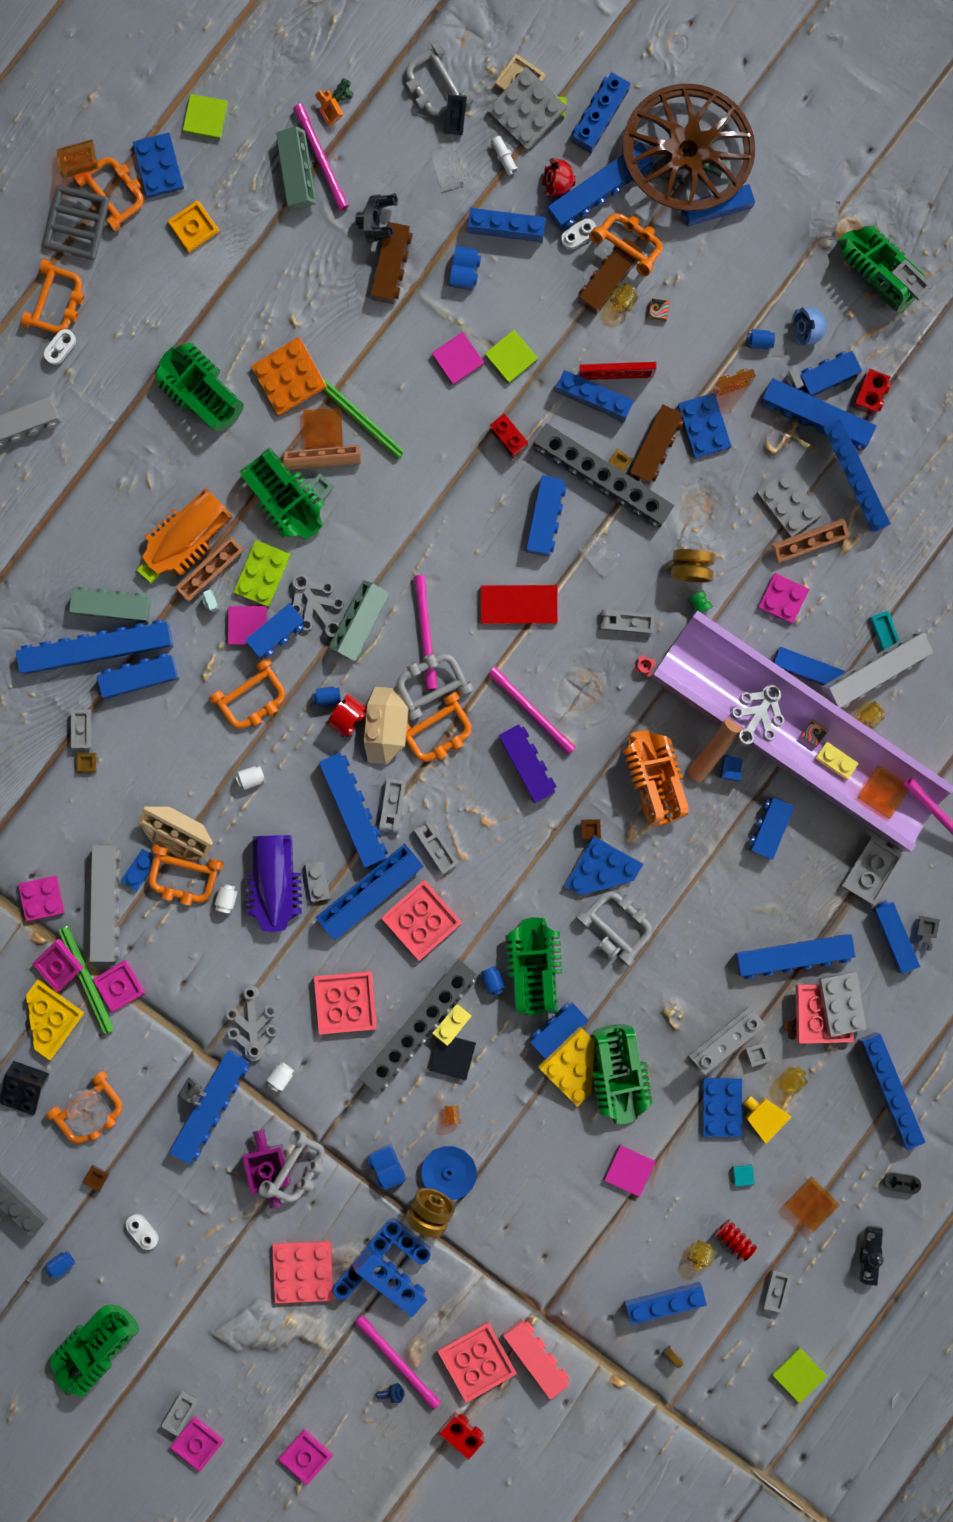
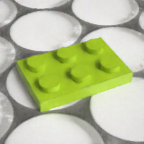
[234,540,291,608]

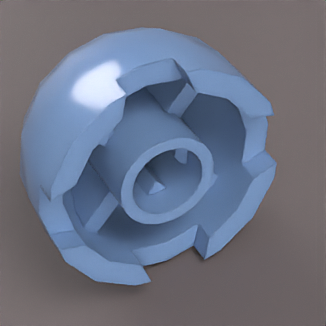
[791,307,827,346]

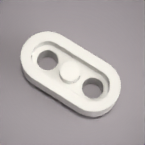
[561,219,596,250]
[44,329,76,365]
[126,1214,159,1250]

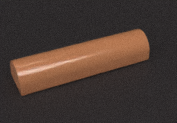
[284,445,361,470]
[771,518,849,563]
[175,536,244,602]
[688,717,743,782]

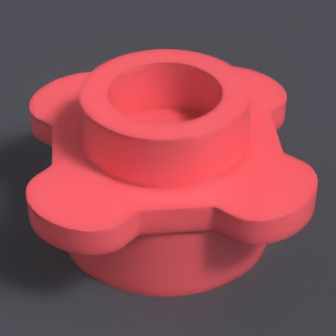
[634,655,656,677]

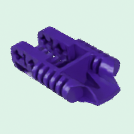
[245,835,302,932]

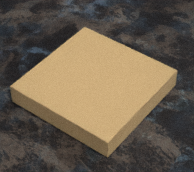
[494,53,546,92]

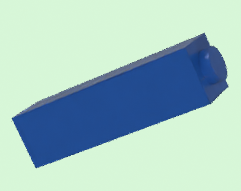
[681,184,755,226]
[773,647,845,686]
[872,900,920,974]

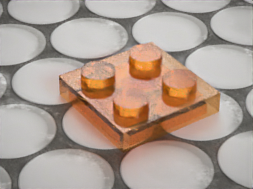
[56,139,99,178]
[713,368,756,397]
[303,408,343,449]
[857,765,908,819]
[785,1176,840,1233]

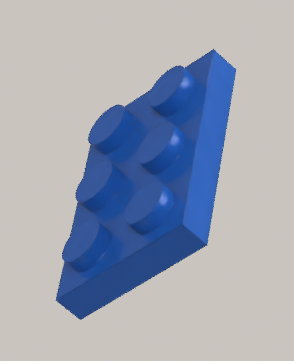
[133,132,184,198]
[678,392,732,459]
[703,1077,742,1137]

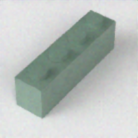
[276,126,317,210]
[329,580,389,661]
[69,587,151,622]

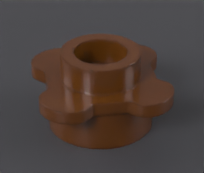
[784,1018,796,1040]

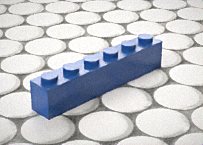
[548,142,654,230]
[761,378,877,450]
[823,419,891,533]
[319,753,388,868]
[316,843,424,940]
[735,934,856,979]
[859,1032,926,1150]
[169,1049,250,1164]

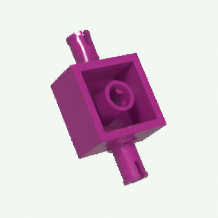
[243,1129,291,1208]

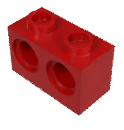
[852,368,891,416]
[489,413,529,459]
[439,1411,484,1460]

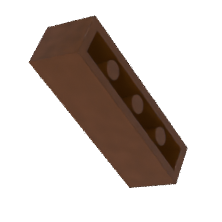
[371,221,413,304]
[578,237,643,315]
[629,404,684,485]

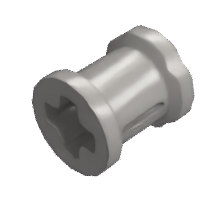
[595,936,621,961]

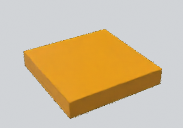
[167,200,220,253]

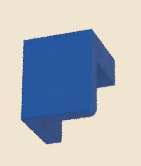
[720,755,743,782]

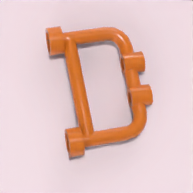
[72,157,144,232]
[589,213,663,276]
[20,258,85,334]
[208,658,285,729]
[406,692,472,762]
[148,844,224,905]
[44,1070,123,1144]

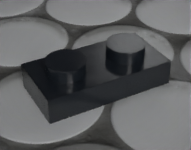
[443,93,467,135]

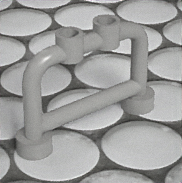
[406,41,474,117]
[397,653,474,721]
[576,891,652,967]
[259,1129,325,1203]

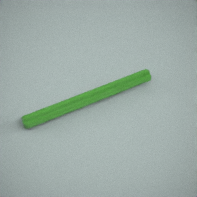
[322,378,404,459]
[58,926,114,1034]

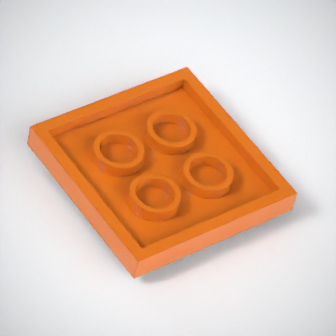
[251,336,328,416]

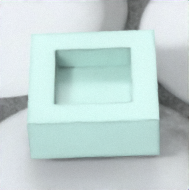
[202,590,219,612]

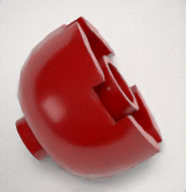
[542,158,576,198]

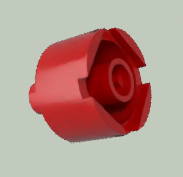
[325,694,367,738]

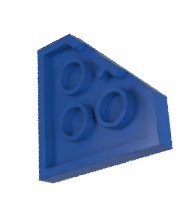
[564,835,643,895]

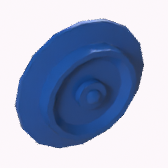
[422,1146,477,1200]

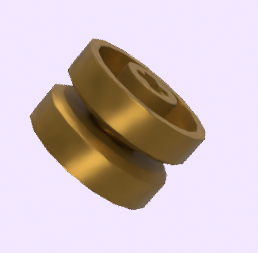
[671,549,715,583]
[405,1188,455,1238]

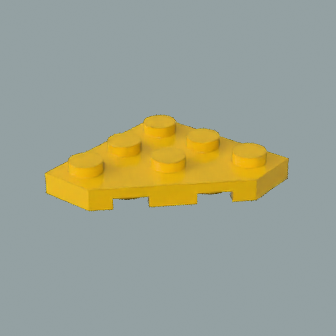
[26,979,85,1060]
[538,1026,595,1107]

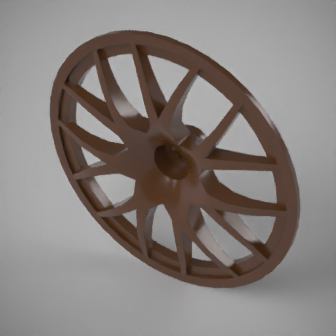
[623,84,755,211]

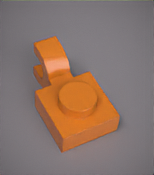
[315,90,344,126]

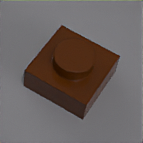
[580,819,601,840]
[82,1165,110,1192]

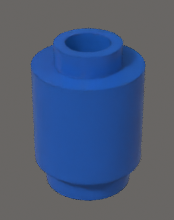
[746,329,775,350]
[313,686,341,708]
[481,966,505,996]
[45,1251,76,1279]

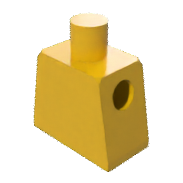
[743,1095,791,1144]

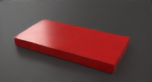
[578,362,657,380]
[481,585,558,624]

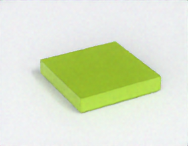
[183,94,228,139]
[485,330,538,383]
[772,1347,828,1404]

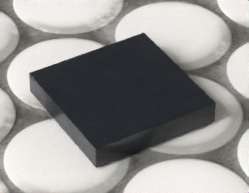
[429,1037,476,1080]

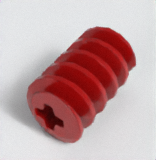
[714,1219,757,1262]

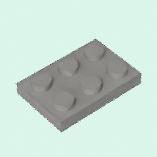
[757,469,822,537]
[841,837,905,906]
[818,972,867,1037]

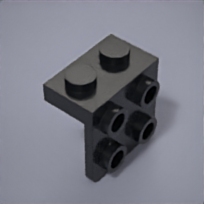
[0,1061,50,1115]

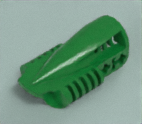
[837,226,926,313]
[155,342,244,431]
[239,447,325,540]
[505,917,562,1016]
[592,1024,653,1124]
[50,1304,139,1397]

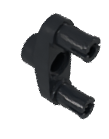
[355,193,398,243]

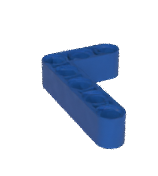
[333,1218,431,1300]

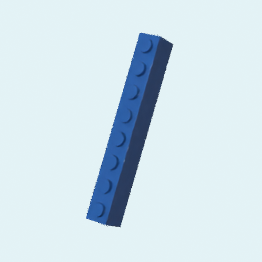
[15,620,173,675]

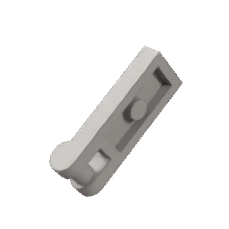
[600,610,655,634]
[379,778,406,834]
[414,819,459,874]

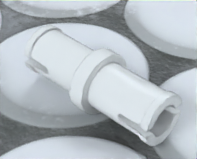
[491,136,518,175]

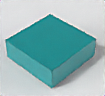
[733,1164,755,1187]

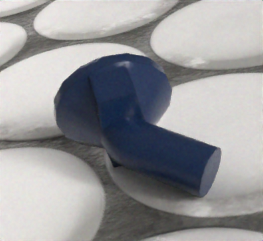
[376,1383,405,1403]

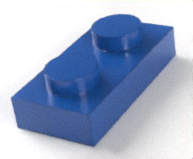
[121,849,154,891]

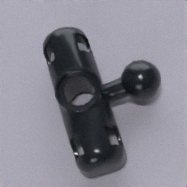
[860,1226,884,1286]

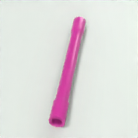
[293,103,349,211]
[414,575,438,690]
[488,666,576,755]
[904,777,953,835]
[354,1314,441,1410]

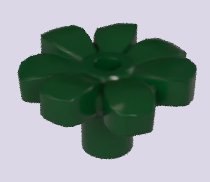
[333,78,354,103]

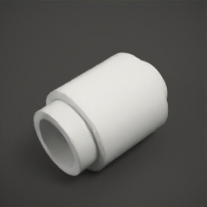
[236,766,265,790]
[215,884,238,913]
[267,1062,294,1092]

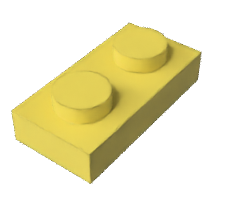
[815,742,859,780]
[432,1004,472,1046]

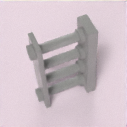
[688,1007,766,1075]

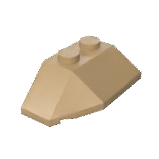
[364,687,409,764]
[137,807,213,860]

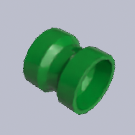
[687,590,713,613]

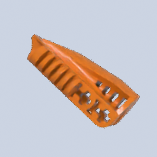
[142,488,233,576]
[622,730,689,828]

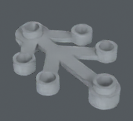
[291,573,344,638]
[730,685,785,746]
[226,985,278,1061]

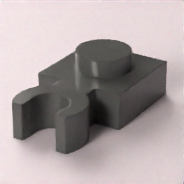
[653,155,685,190]
[916,916,940,951]
[179,1077,206,1106]

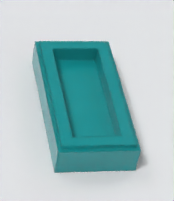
[870,610,900,651]

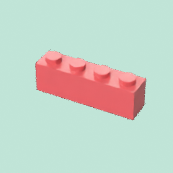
[503,1318,569,1400]

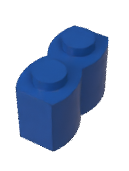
[449,246,481,290]
[367,1144,407,1190]

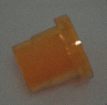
[442,1106,461,1124]

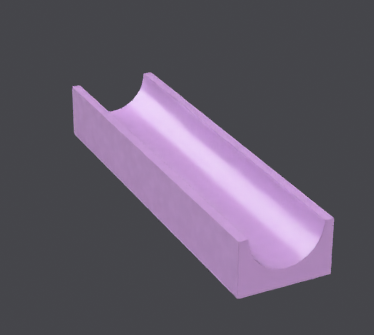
[650,611,953,852]

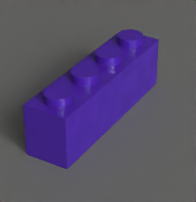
[499,724,557,803]

